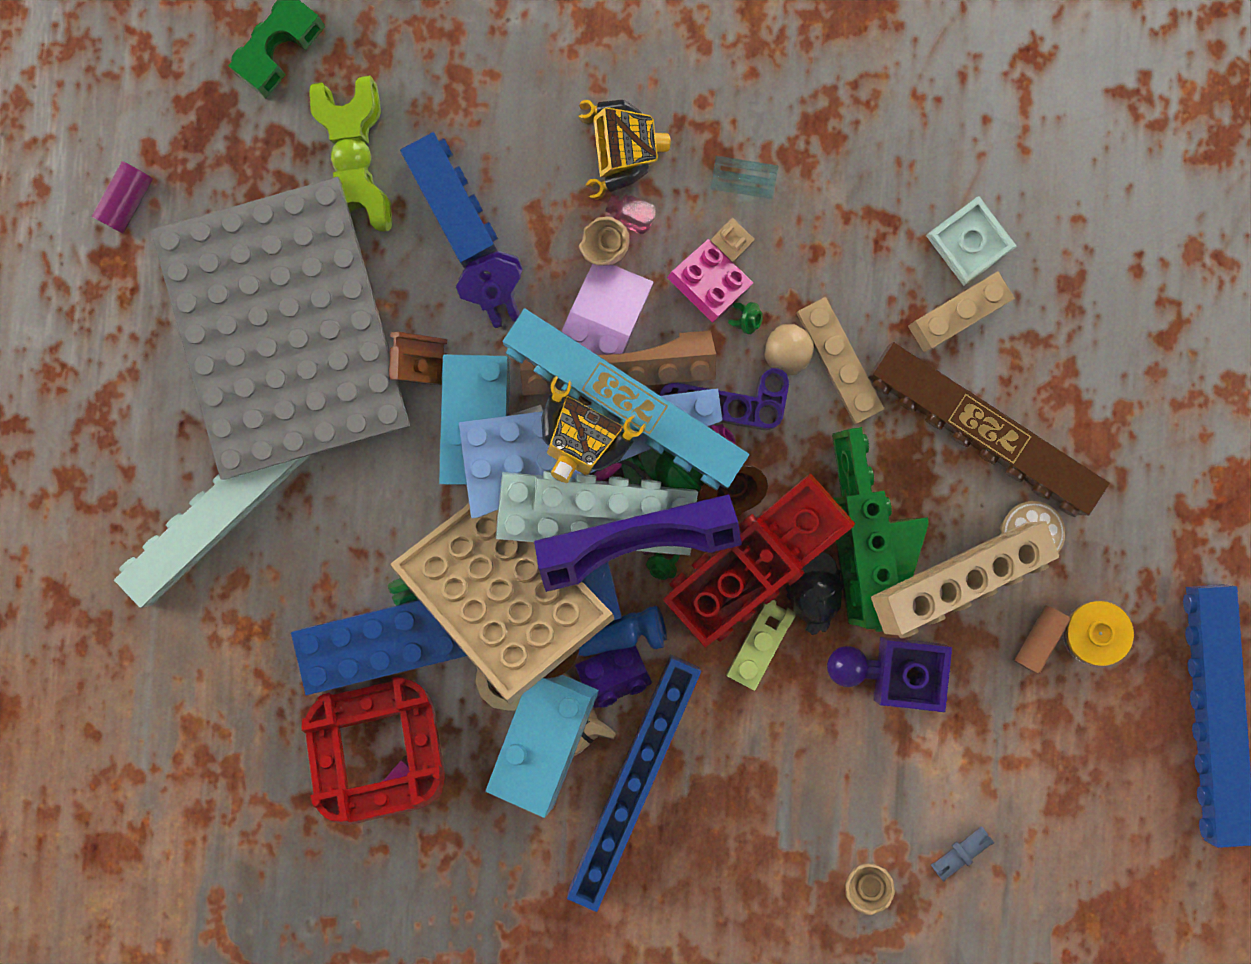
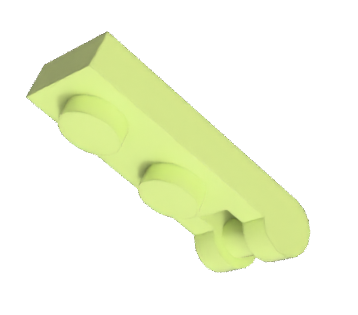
[726,600,796,691]

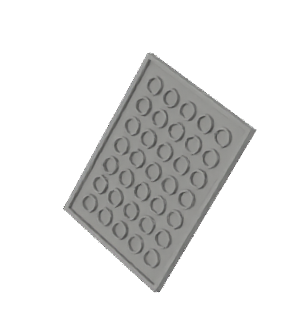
[151,177,410,480]

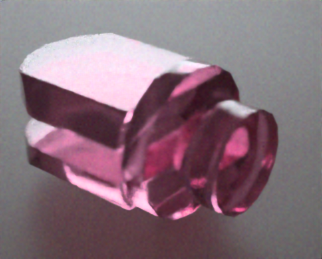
[606,194,656,234]

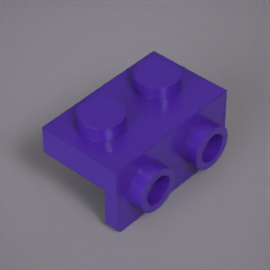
[575,645,652,708]

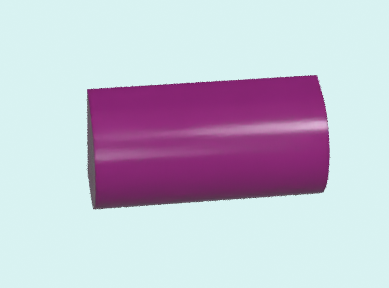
[91,161,153,234]

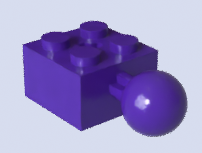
[827,637,952,712]

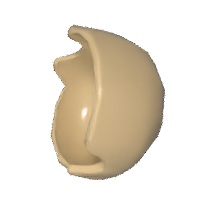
[579,216,629,266]
[764,324,814,376]
[845,864,895,915]

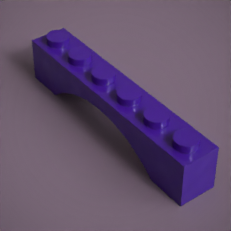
[534,495,742,592]

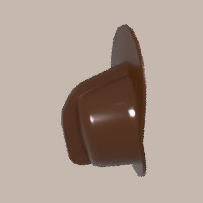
[697,465,768,517]

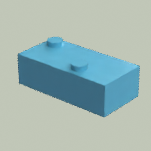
[439,355,511,485]
[485,675,599,818]

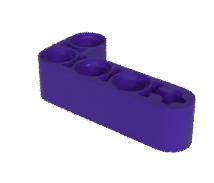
[659,368,789,430]

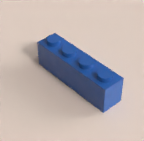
[400,132,498,268]

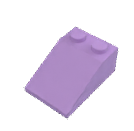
[562,264,654,355]

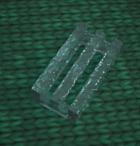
[710,156,778,199]

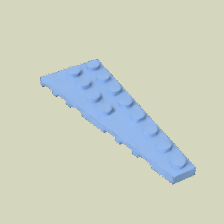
[459,388,722,519]

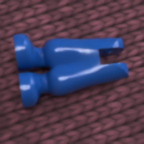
[579,606,667,656]

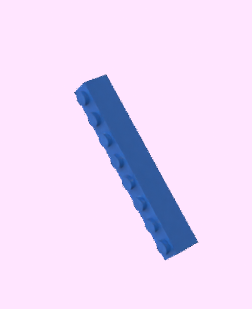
[1183,584,1251,848]
[567,654,701,912]

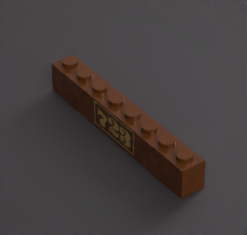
[868,342,1110,517]

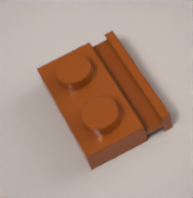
[389,332,447,385]

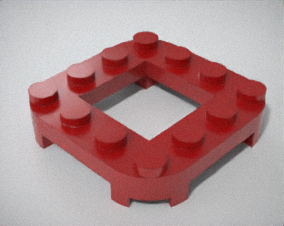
[301,677,445,825]

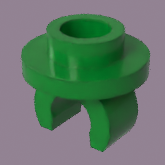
[728,302,763,334]
[646,553,680,580]

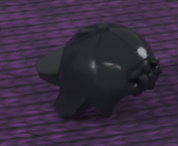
[786,552,844,635]

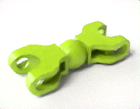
[309,75,392,232]

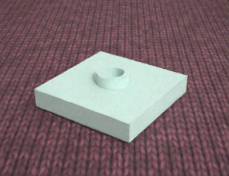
[926,196,1017,286]

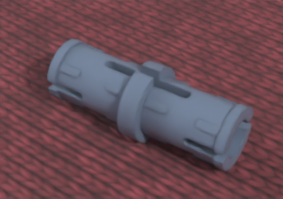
[931,826,994,882]

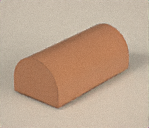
[1014,605,1070,673]

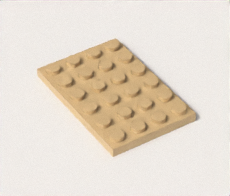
[390,504,614,705]

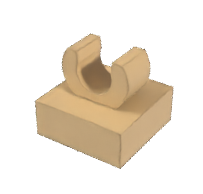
[710,217,755,263]

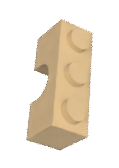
[908,271,1015,352]

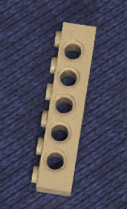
[871,521,1059,638]

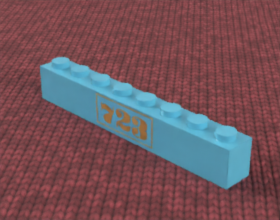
[502,308,750,490]

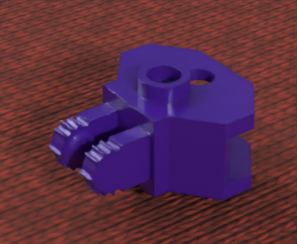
[456,251,523,328]

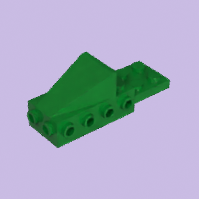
[832,427,929,632]

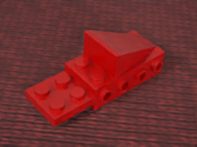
[663,473,855,648]

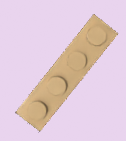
[796,297,884,425]

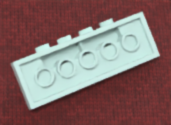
[496,471,698,555]

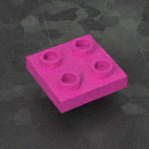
[667,239,753,323]

